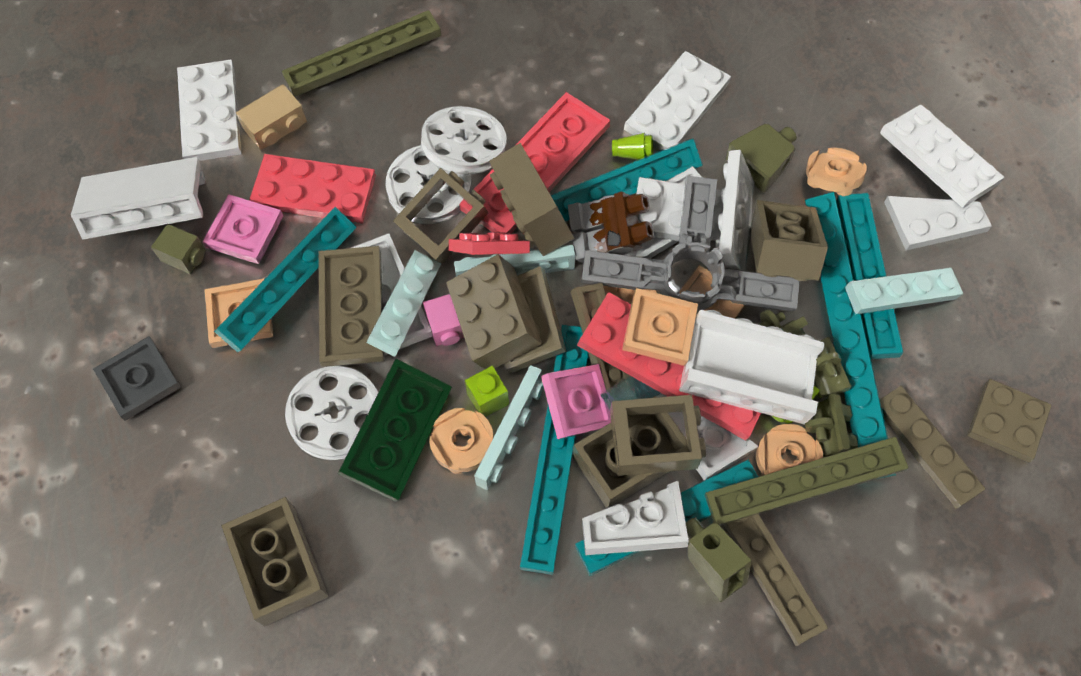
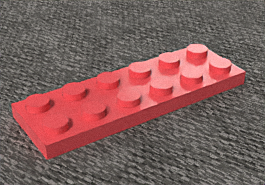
[459,92,610,234]
[577,292,761,441]

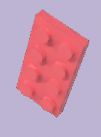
[249,154,376,224]

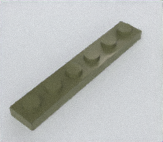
[281,10,441,97]
[705,437,909,526]

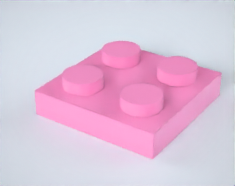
[203,194,284,264]
[541,364,611,439]

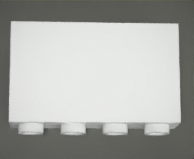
[71,157,205,240]
[679,310,824,424]

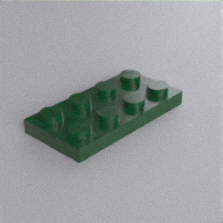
[337,359,452,502]

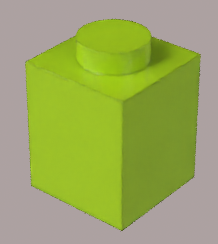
[464,365,509,417]

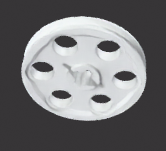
[421,106,507,174]
[386,145,472,224]
[285,366,378,460]

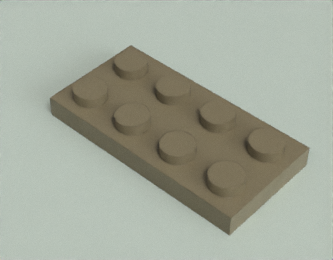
[319,246,385,367]

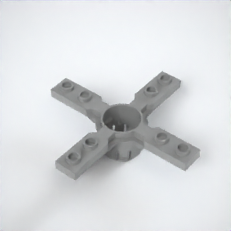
[581,176,800,315]

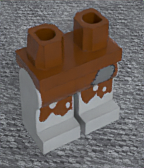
[568,191,654,263]

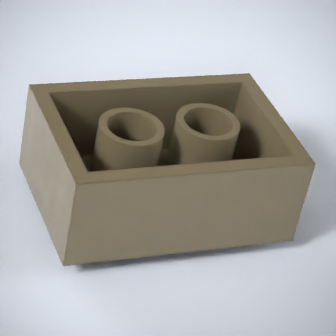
[489,143,575,256]
[750,200,828,281]
[446,254,542,369]
[573,396,689,508]
[221,497,329,627]

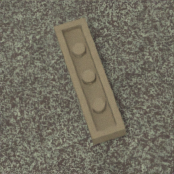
[570,283,637,407]
[880,386,986,509]
[724,514,828,646]

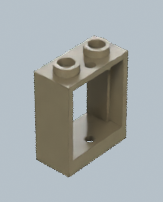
[393,168,489,265]
[610,395,706,476]

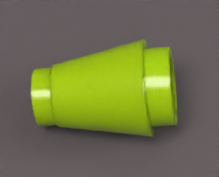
[612,132,653,160]

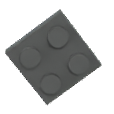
[93,336,181,421]

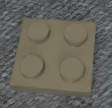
[967,379,1052,463]

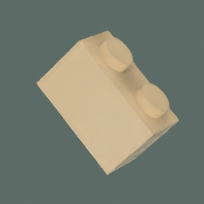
[236,84,307,151]

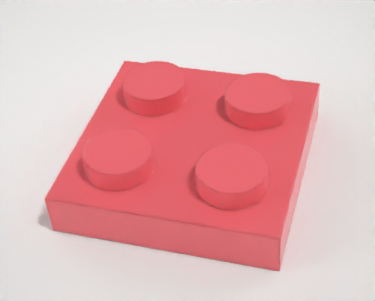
[449,232,530,255]

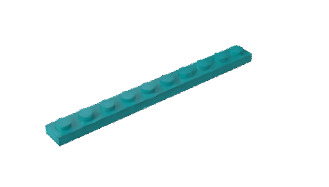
[805,192,896,479]

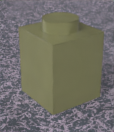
[151,224,206,274]

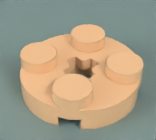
[806,148,867,196]
[430,408,494,474]
[756,424,823,476]

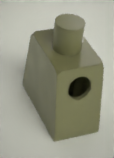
[725,124,797,193]
[686,518,752,602]

